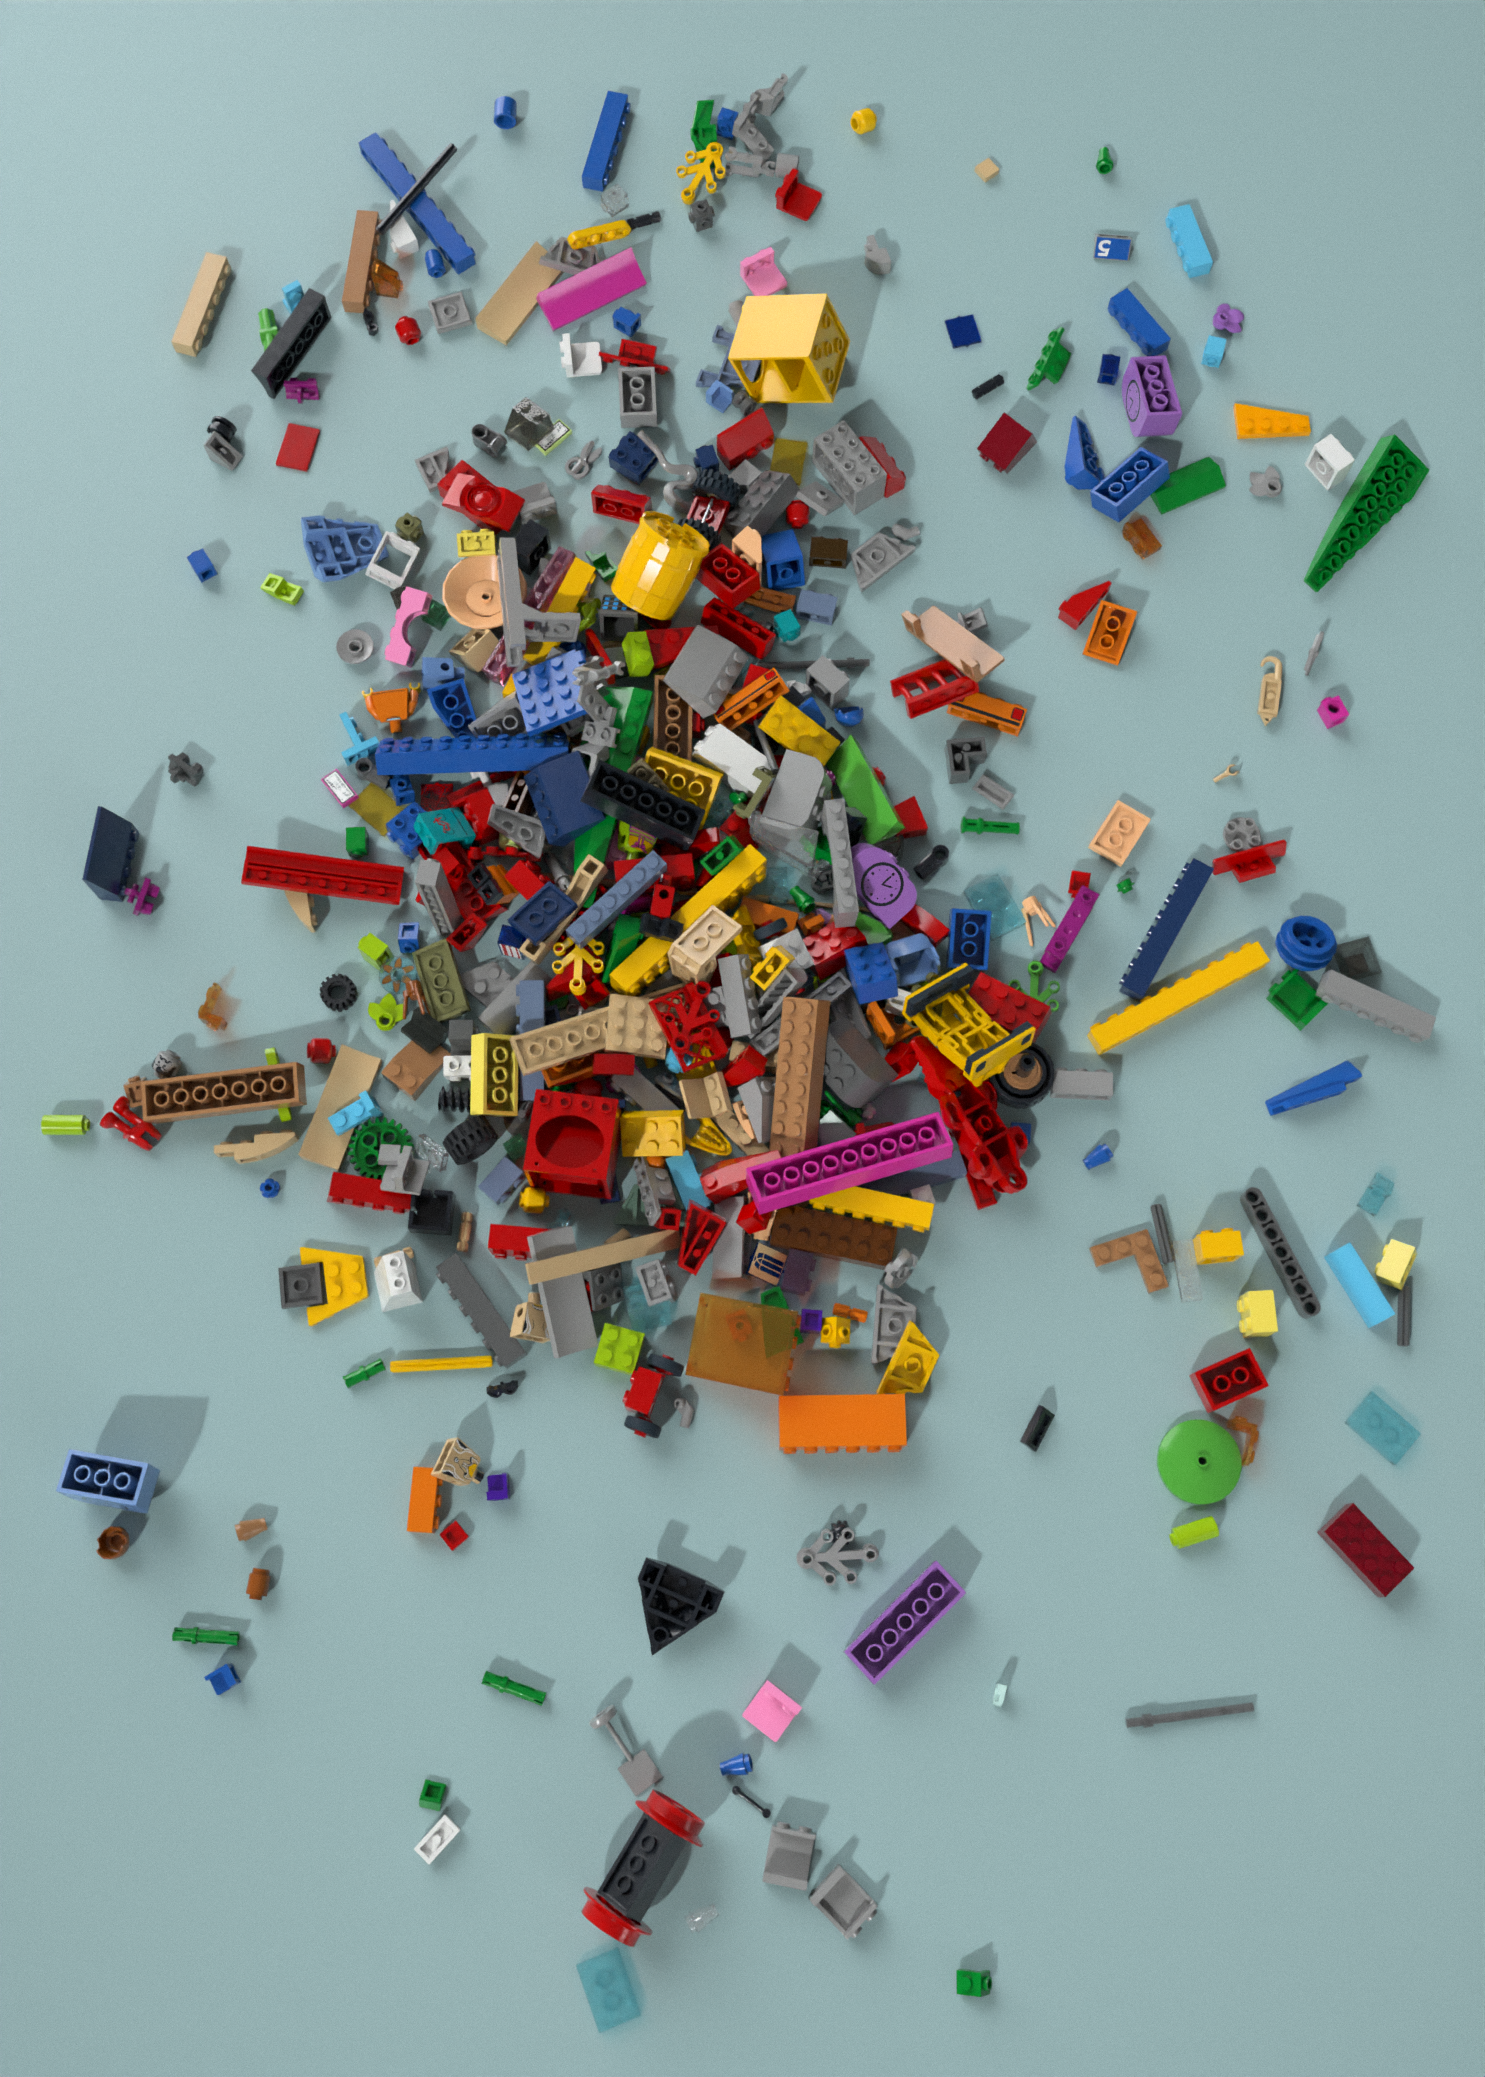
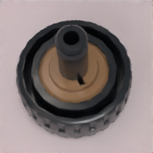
[988,1043,1055,1109]

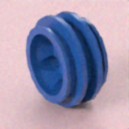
[1275,916,1337,971]

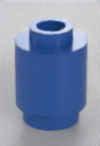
[424,249,446,278]

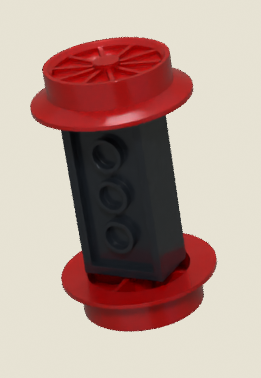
[581,1789,705,1947]

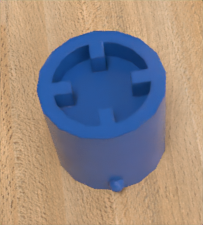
[494,96,517,129]

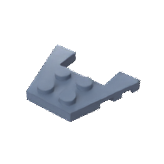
[696,325,761,387]

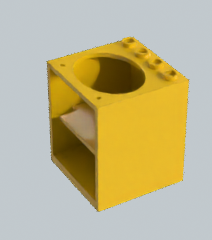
[728,294,851,403]

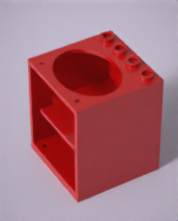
[523,1089,621,1200]

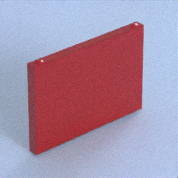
[275,423,320,472]

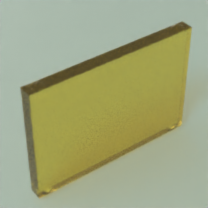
[770,438,808,486]
[349,783,404,837]

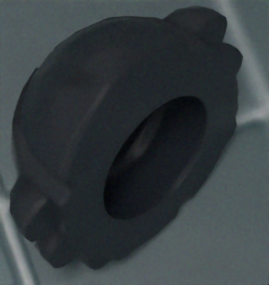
[828,1520,852,1545]

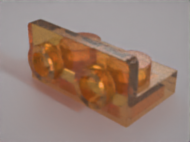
[1122,518,1162,560]

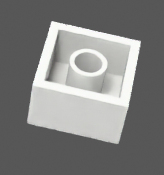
[1305,434,1355,491]

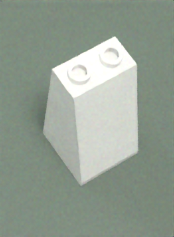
[692,724,771,798]
[374,1251,423,1312]

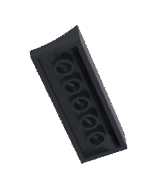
[251,288,331,399]

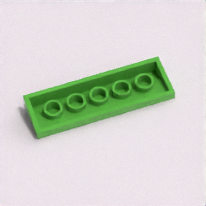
[826,734,905,847]

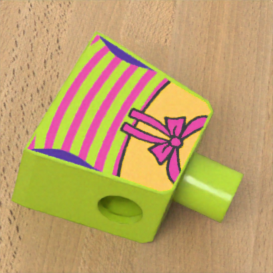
[617,820,657,860]

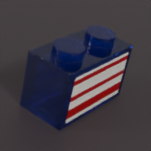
[497,924,527,960]

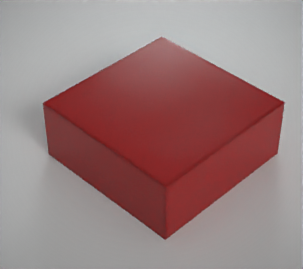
[439,1520,469,1551]

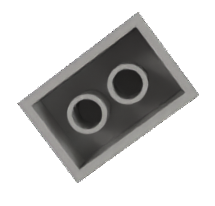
[618,367,657,428]

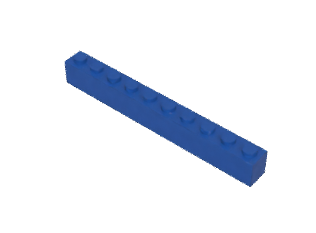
[358,132,476,275]

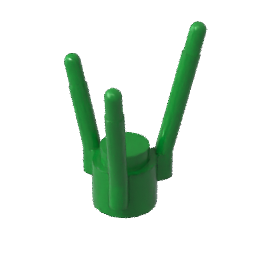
[822,1091,863,1128]

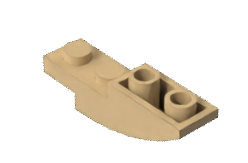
[284,890,318,933]
[214,1130,299,1164]

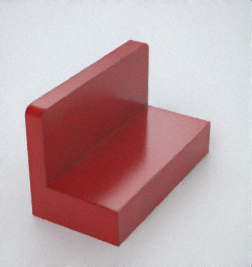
[446,780,489,811]

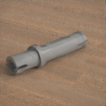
[544,853,570,893]

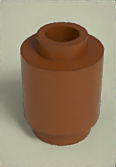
[246,1568,271,1600]

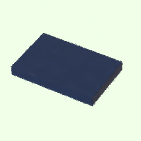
[508,881,578,947]

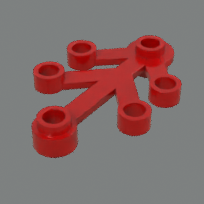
[467,846,543,862]
[663,981,720,1054]

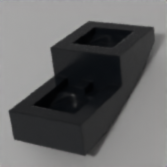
[638,913,684,942]

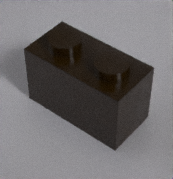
[809,536,848,569]

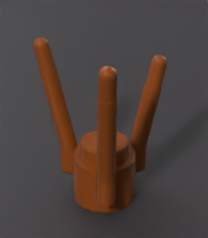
[402,980,430,1020]

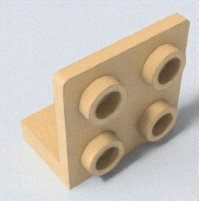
[679,1072,733,1119]

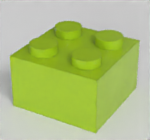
[594,1323,646,1375]

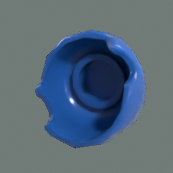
[834,706,864,727]

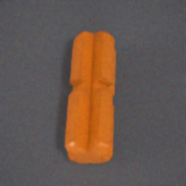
[832,1303,868,1323]

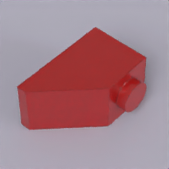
[884,1041,919,1082]

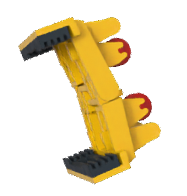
[902,963,1036,1087]

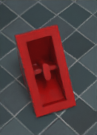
[446,913,487,952]

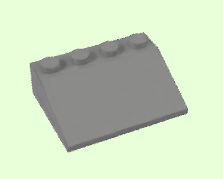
[663,625,749,718]

